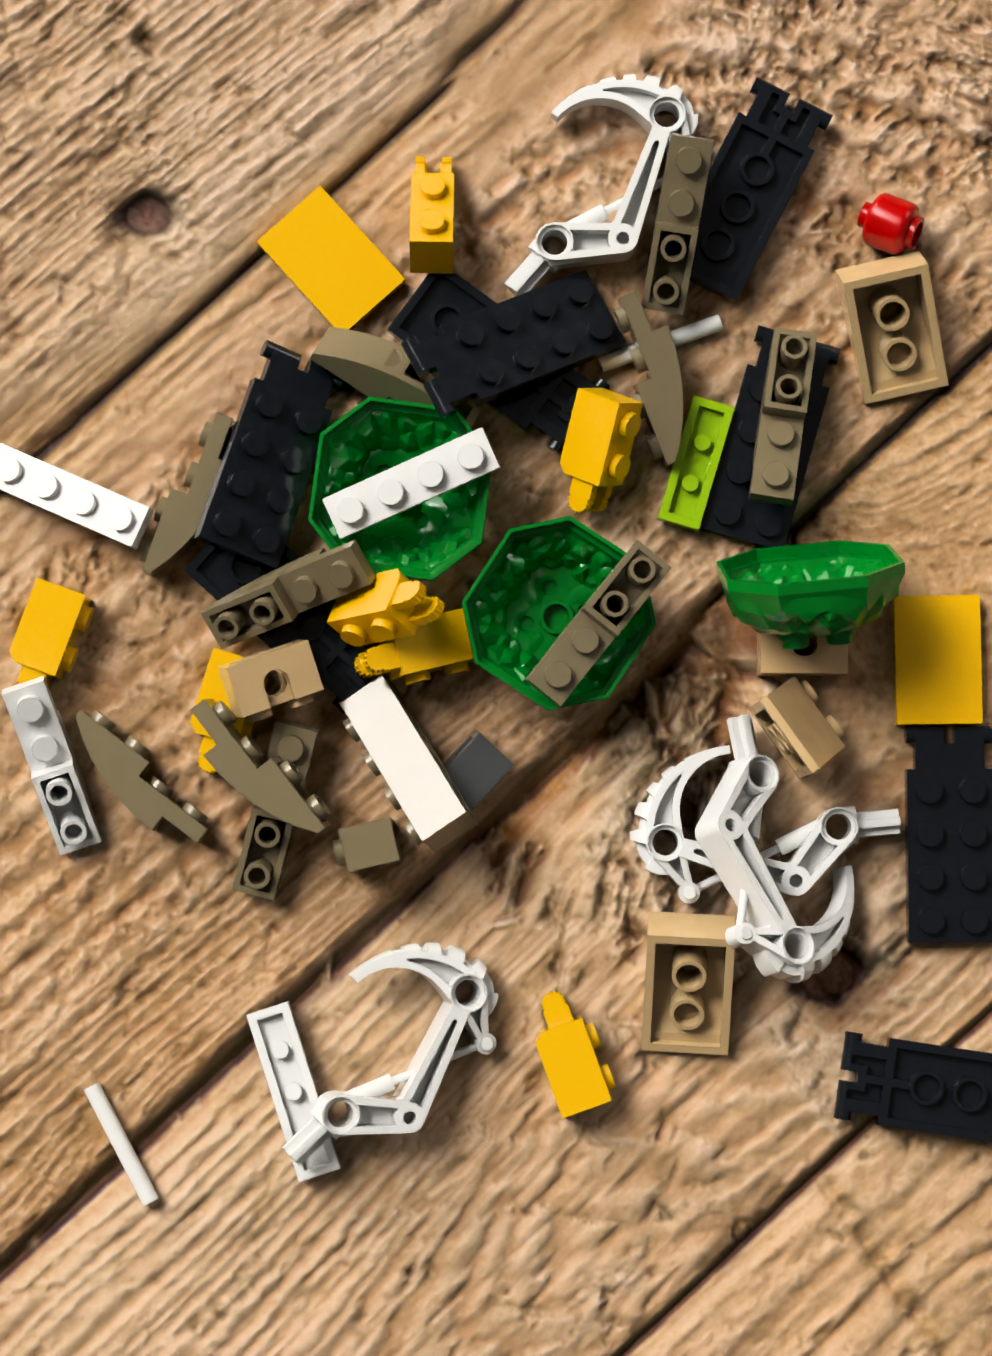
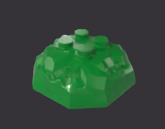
[308,396,491,581]
[461,516,656,711]
[716,540,905,649]

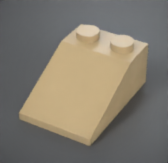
[835,250,949,404]
[749,676,845,778]
[641,911,735,1056]

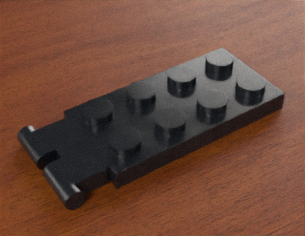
[690,77,833,304]
[401,270,626,420]
[387,272,610,456]
[700,325,841,548]
[194,340,343,571]
[184,544,380,714]
[904,726,992,942]
[833,1031,992,1142]

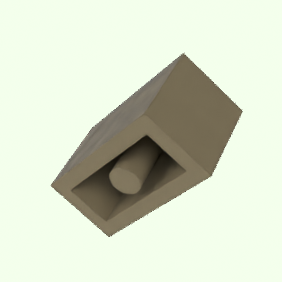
[333,817,402,873]

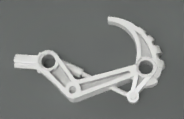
[504,74,698,296]
[695,714,855,983]
[630,745,901,904]
[282,942,499,1166]

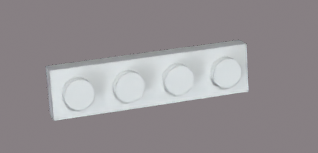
[322,427,501,539]
[0,443,154,550]
[246,1001,341,1182]

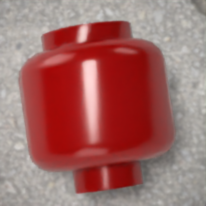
[857,193,924,256]

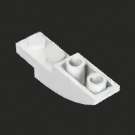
[2,676,101,856]

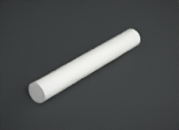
[598,314,723,372]
[84,1082,159,1206]

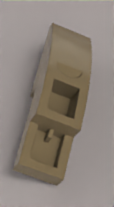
[642,133,714,315]
[614,291,683,465]
[310,327,483,427]
[748,327,817,506]
[139,413,235,577]
[201,539,376,649]
[525,540,672,707]
[191,699,332,833]
[75,709,211,843]
[232,718,319,900]

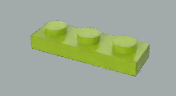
[657,395,735,532]

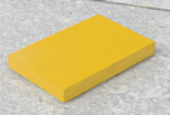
[257,186,406,330]
[892,595,983,725]

